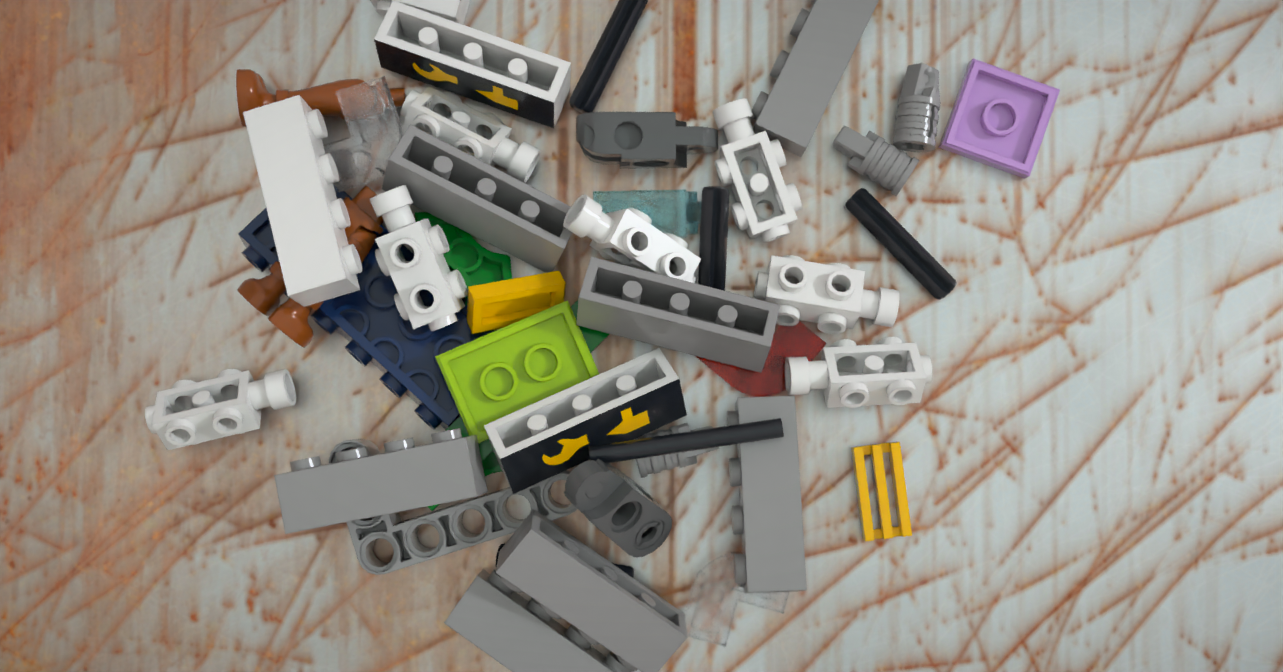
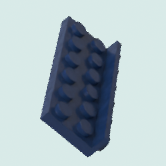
[238,183,497,430]

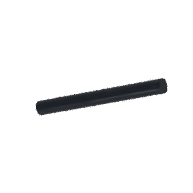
[588,418,784,464]

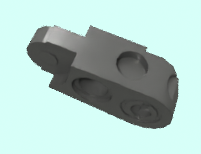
[576,112,718,169]
[564,459,672,558]

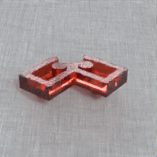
[695,321,827,396]

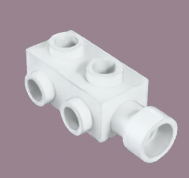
[400,86,541,183]
[712,98,802,243]
[369,185,468,331]
[563,194,701,283]
[753,255,900,334]
[785,337,932,408]
[145,369,296,451]

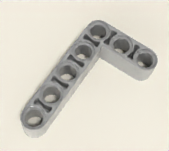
[329,438,577,575]

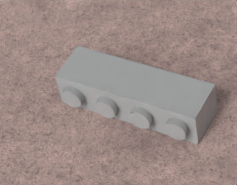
[752,0,879,157]
[382,124,572,273]
[576,257,780,373]
[727,396,807,593]
[274,428,488,534]
[496,509,688,672]
[444,569,632,672]

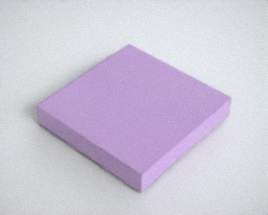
[938,59,1060,179]

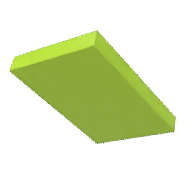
[435,300,599,443]

